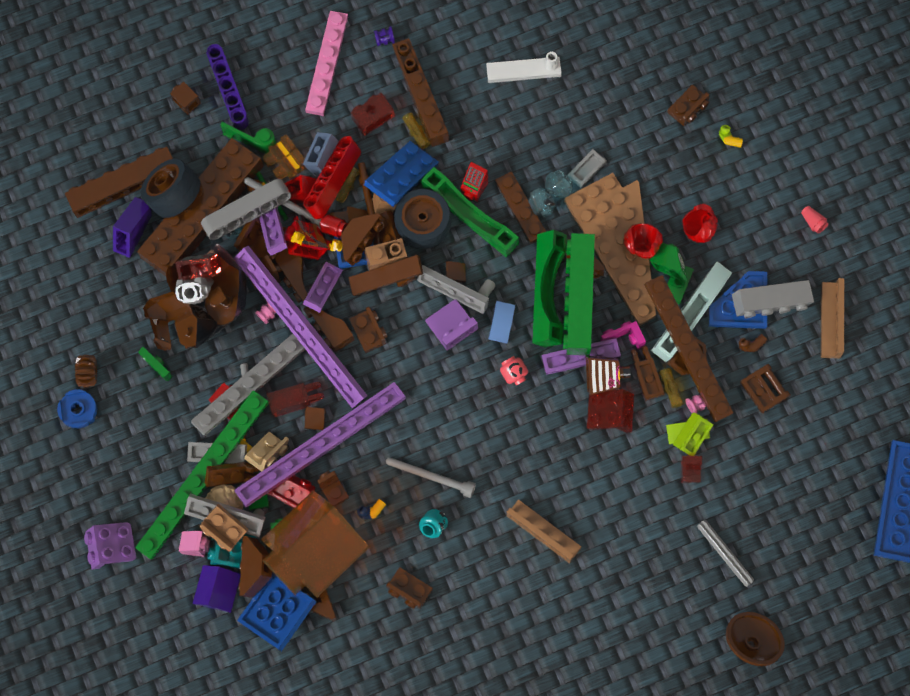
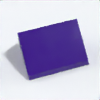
[193,565,241,613]

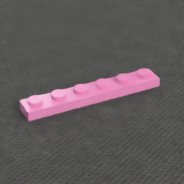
[305,11,348,116]

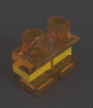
[263,134,306,179]

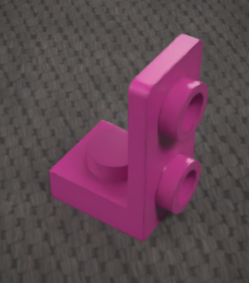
[600,321,646,349]

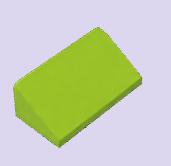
[673,412,714,457]

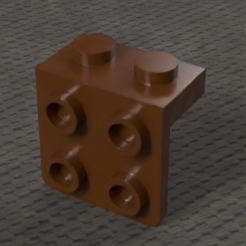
[234,217,286,260]

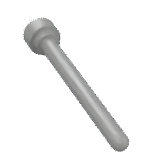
[244,177,325,229]
[386,457,476,498]

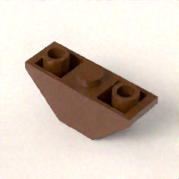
[341,213,386,266]
[239,536,272,598]

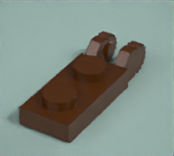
[631,346,664,401]
[205,462,259,487]

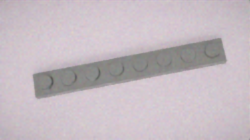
[191,334,305,436]

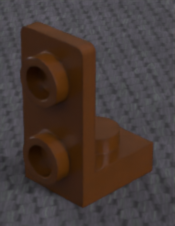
[318,471,349,508]

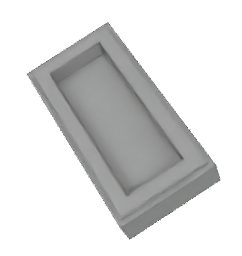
[568,149,607,189]

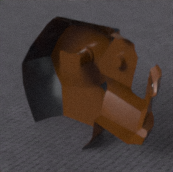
[143,238,247,351]

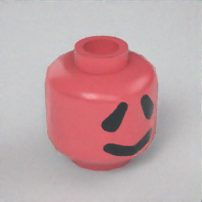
[500,356,528,386]

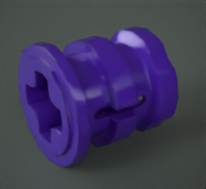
[374,26,395,47]

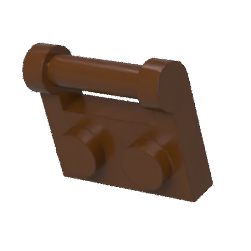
[740,364,791,414]

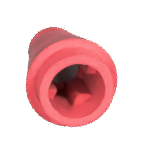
[801,206,829,234]

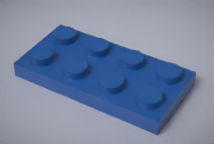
[364,141,439,207]

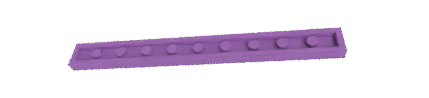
[234,246,368,408]
[234,382,406,507]

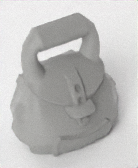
[175,277,214,304]

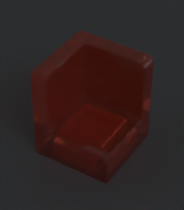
[680,456,702,483]

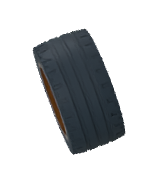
[141,159,201,218]
[394,189,451,249]

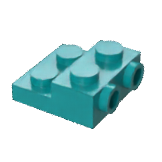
[208,533,257,568]

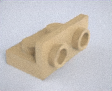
[244,432,289,472]

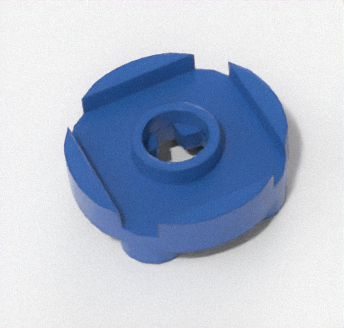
[57,389,97,429]

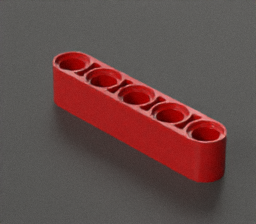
[304,136,361,219]

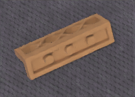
[821,278,844,359]
[507,500,581,564]

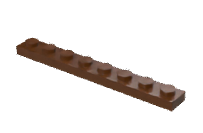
[644,275,733,422]

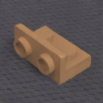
[200,504,248,552]

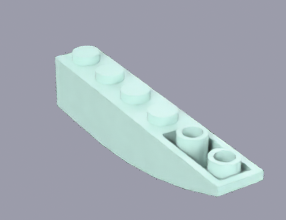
[651,262,732,362]

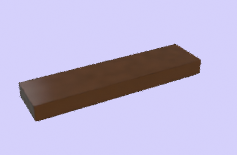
[349,255,424,296]

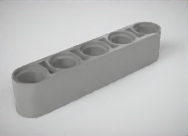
[201,179,291,240]

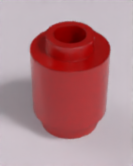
[319,215,348,238]

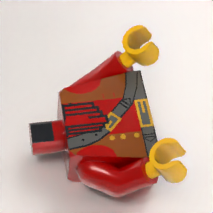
[284,215,342,260]

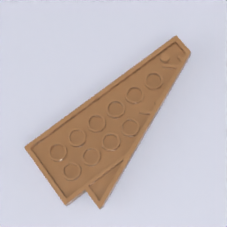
[564,173,656,326]

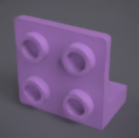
[425,299,478,351]

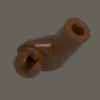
[739,334,767,352]

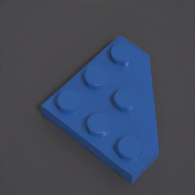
[708,271,767,329]

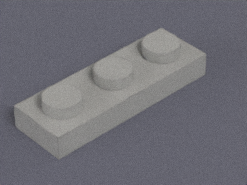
[187,442,247,464]

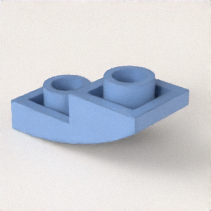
[488,301,515,343]

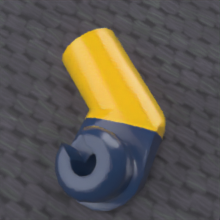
[357,499,386,519]

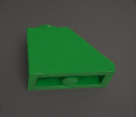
[650,242,687,282]

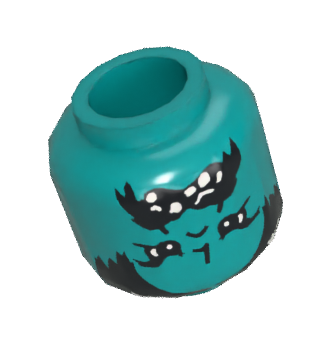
[419,509,448,538]

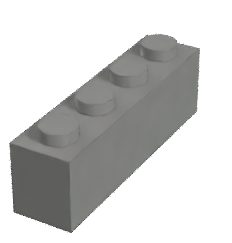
[732,280,814,318]

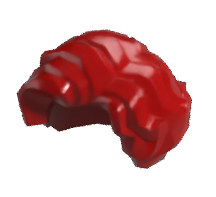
[682,204,718,243]
[623,223,663,259]

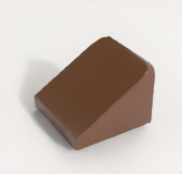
[446,261,466,283]
[305,407,326,430]

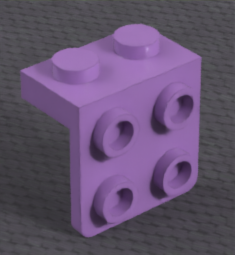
[84,522,136,570]

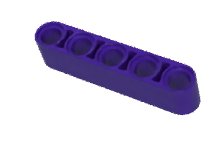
[206,44,249,130]

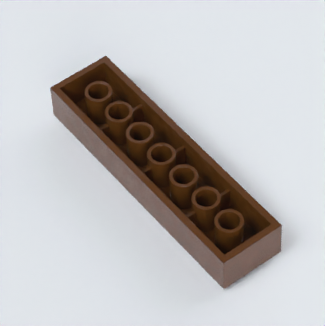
[137,138,264,277]

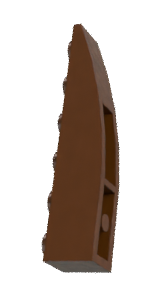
[392,38,449,147]

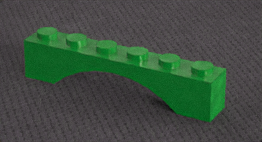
[421,167,519,258]
[532,230,567,348]

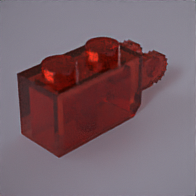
[267,382,324,417]

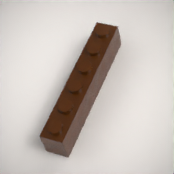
[65,147,173,218]

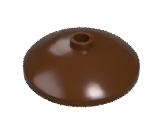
[726,612,785,666]

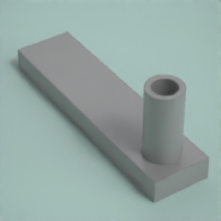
[417,265,495,314]
[184,494,266,537]

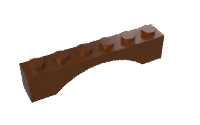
[273,248,354,352]

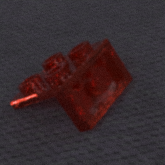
[587,389,634,433]

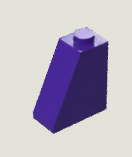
[113,197,152,258]

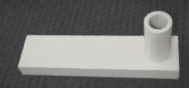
[486,52,561,83]

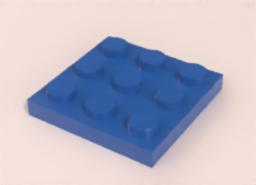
[237,572,316,652]

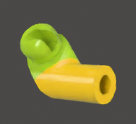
[719,125,743,148]

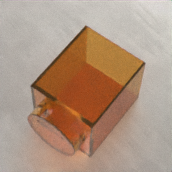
[261,490,370,597]

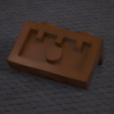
[667,85,710,126]
[349,306,387,354]
[386,567,433,609]

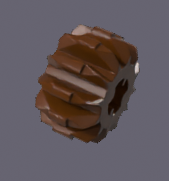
[75,355,98,387]

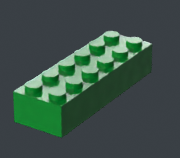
[563,233,595,356]

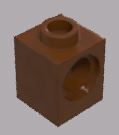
[170,81,201,115]

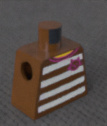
[585,355,631,395]

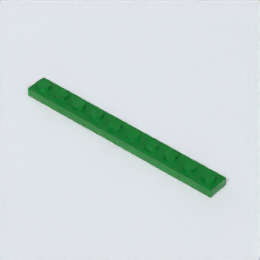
[135,390,270,560]

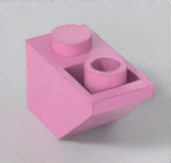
[179,531,210,557]

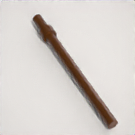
[358,162,382,245]

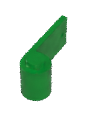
[220,122,277,154]

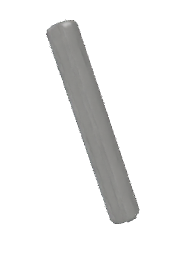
[697,520,754,587]

